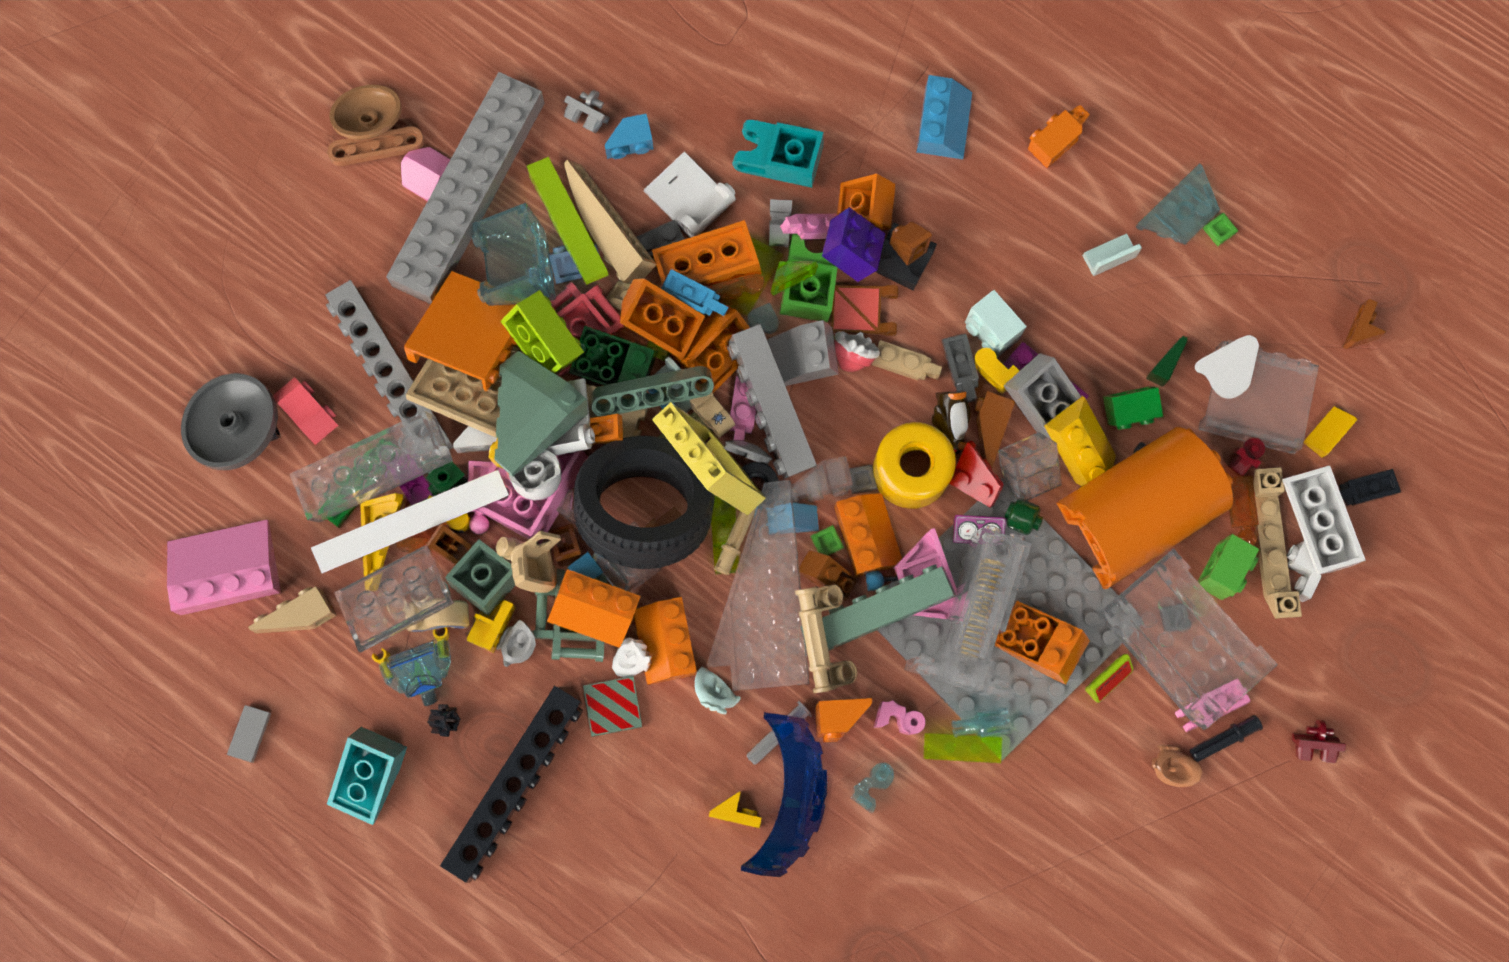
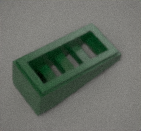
[1146,336,1188,387]

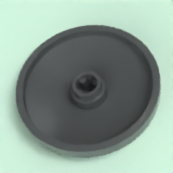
[181,373,278,470]

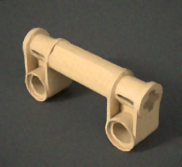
[795,585,857,693]

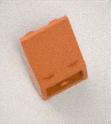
[993,601,1090,685]

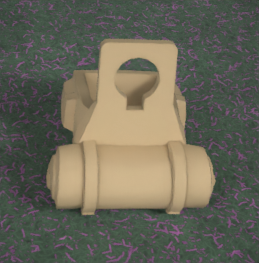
[496,531,561,593]

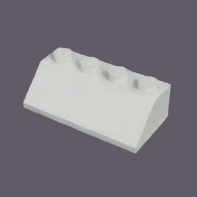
[1282,466,1366,575]

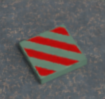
[583,676,643,737]

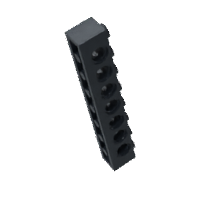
[440,685,583,883]

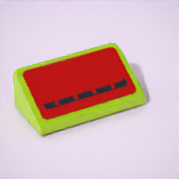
[1085,654,1133,703]

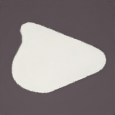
[1195,335,1259,399]

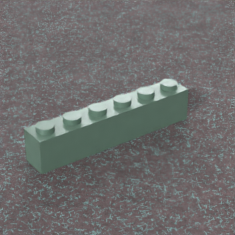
[801,565,956,651]

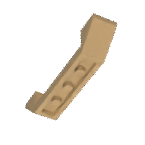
[1251,468,1302,619]

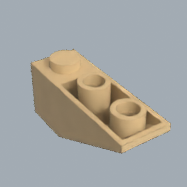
[248,587,337,633]

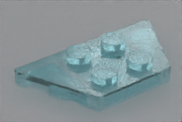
[1136,163,1220,245]

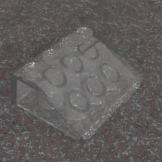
[334,545,454,653]

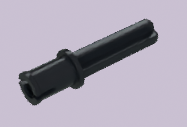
[1189,715,1263,762]

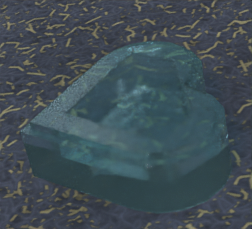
[747,303,779,334]

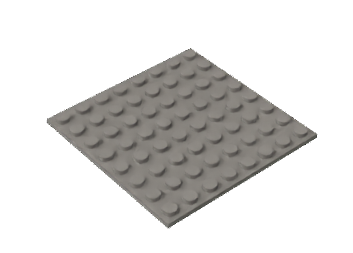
[877,478,1144,761]

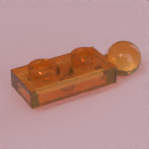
[1229,476,1259,546]

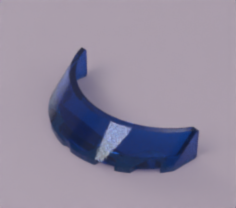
[740,712,827,877]

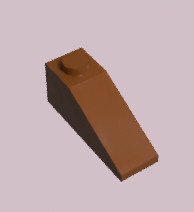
[974,391,1015,468]

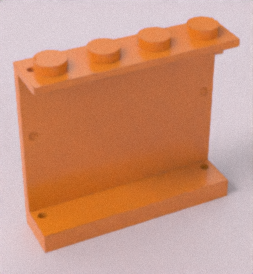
[404,271,524,391]

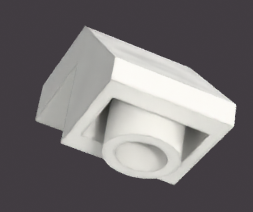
[1287,541,1321,602]

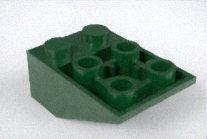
[569,326,659,385]

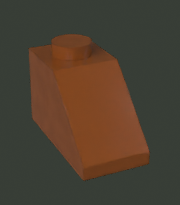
[890,221,932,266]

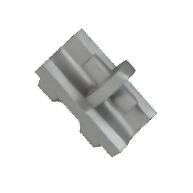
[564,90,610,133]

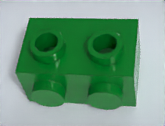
[1103,386,1163,430]

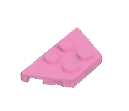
[894,528,967,622]

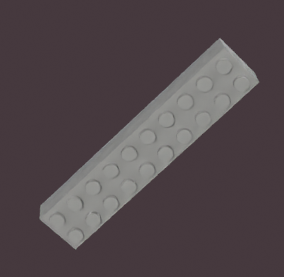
[386,72,545,304]

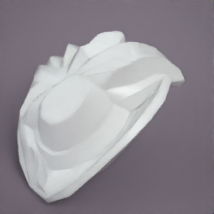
[612,637,652,678]

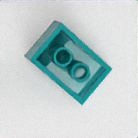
[327,727,407,825]

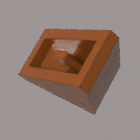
[426,523,472,565]
[549,523,583,568]

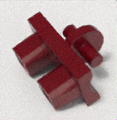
[1228,438,1265,476]
[1291,720,1346,763]

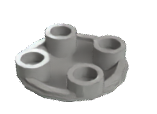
[724,440,772,465]

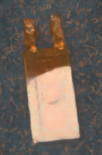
[706,274,764,302]

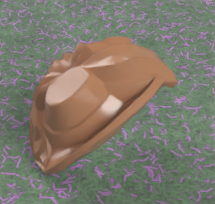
[1151,745,1203,787]

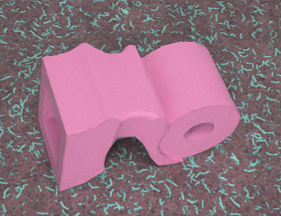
[873,700,925,735]

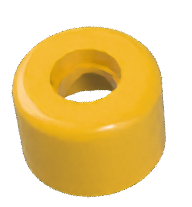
[873,422,956,509]

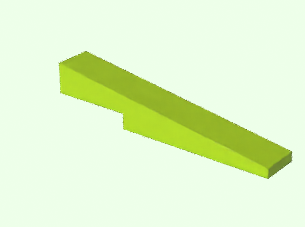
[527,157,609,285]

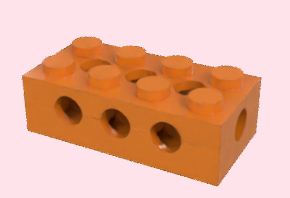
[652,220,762,290]

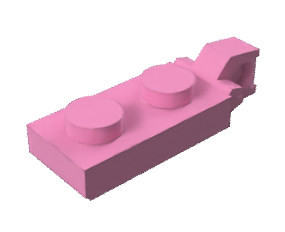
[780,214,837,239]
[730,376,756,441]

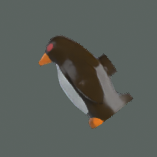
[932,391,971,455]

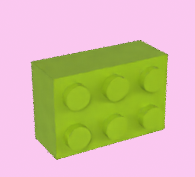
[501,290,584,374]

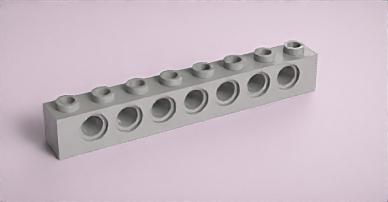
[325,280,453,462]

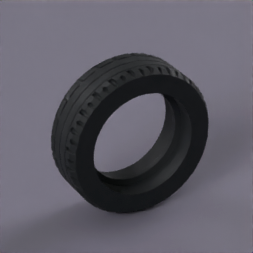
[574,436,715,569]

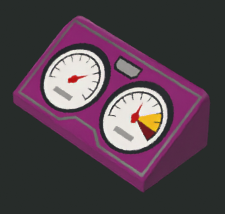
[953,515,1006,546]

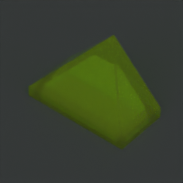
[770,261,818,296]

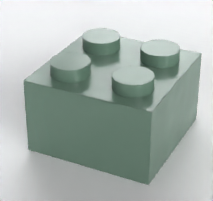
[445,539,515,616]

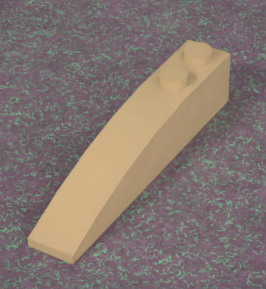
[564,160,657,283]

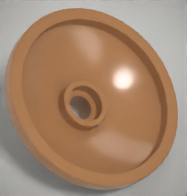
[329,85,402,140]

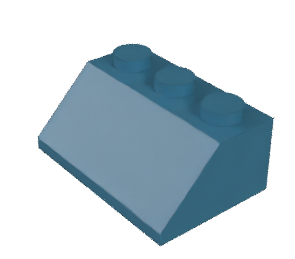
[916,75,973,159]

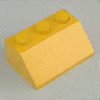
[1044,396,1116,486]

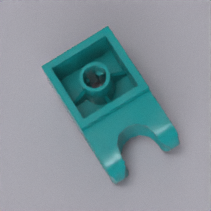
[732,120,824,188]

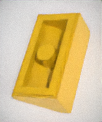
[1303,406,1358,458]

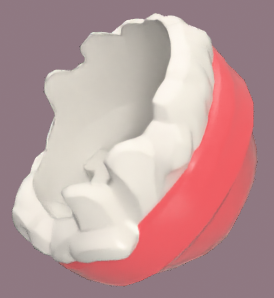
[834,331,880,372]

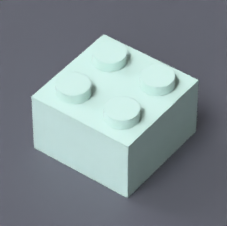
[965,290,1027,358]

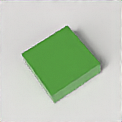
[1203,212,1238,246]
[810,525,844,556]

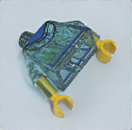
[372,627,451,706]

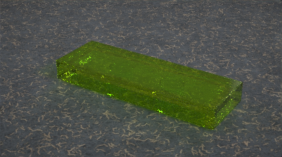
[924,733,1002,763]

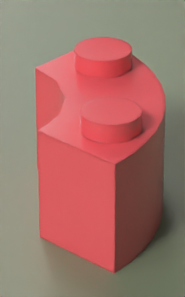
[273,377,338,445]

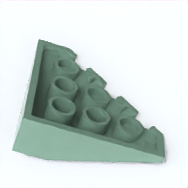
[494,351,588,477]

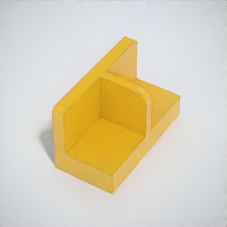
[467,600,516,653]

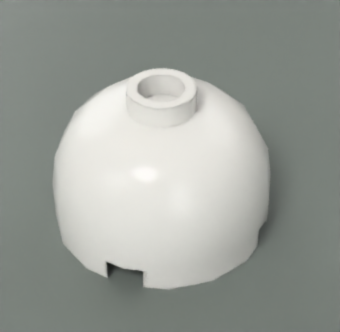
[509,450,561,501]

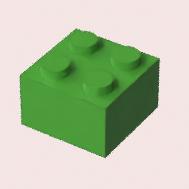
[1195,534,1259,600]

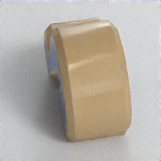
[406,600,469,632]

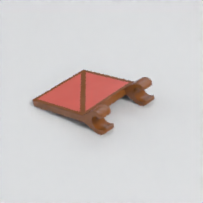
[831,285,898,336]

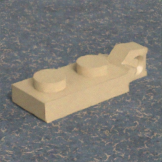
[872,340,942,381]

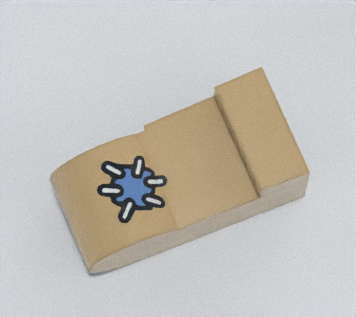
[690,392,735,438]

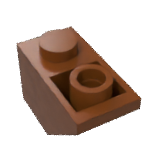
[797,549,858,601]

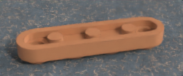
[327,126,424,166]

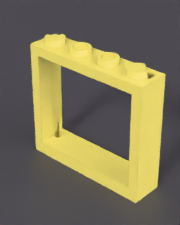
[652,402,766,515]

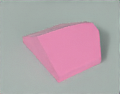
[401,147,450,201]

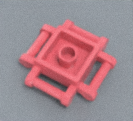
[550,282,626,380]

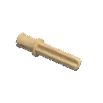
[714,508,756,575]

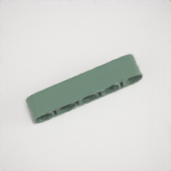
[591,366,714,416]

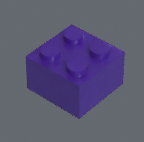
[822,207,885,282]

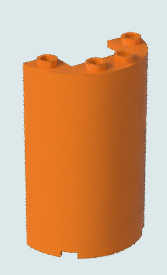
[1056,427,1233,589]

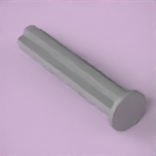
[747,701,813,765]

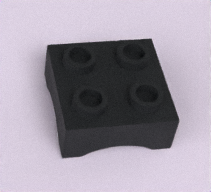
[875,223,937,291]

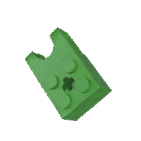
[780,234,837,322]

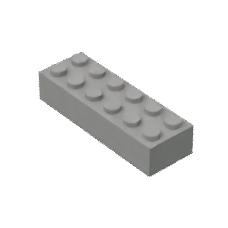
[727,324,817,479]

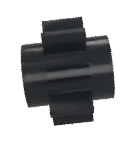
[427,704,461,737]

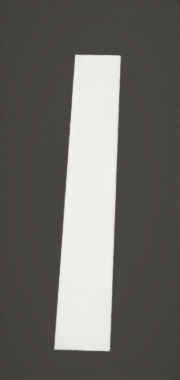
[311,470,509,573]

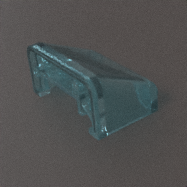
[472,203,556,306]

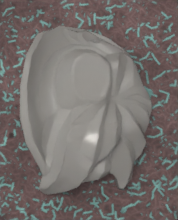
[496,620,536,667]

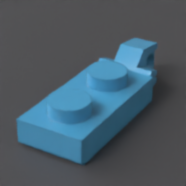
[661,269,729,316]

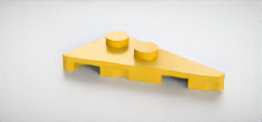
[360,493,403,590]

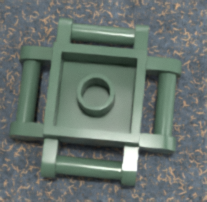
[533,568,624,662]

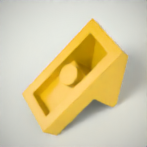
[708,791,762,828]

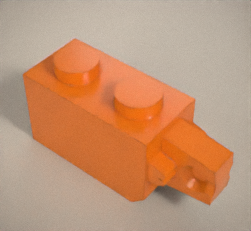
[1028,105,1090,168]

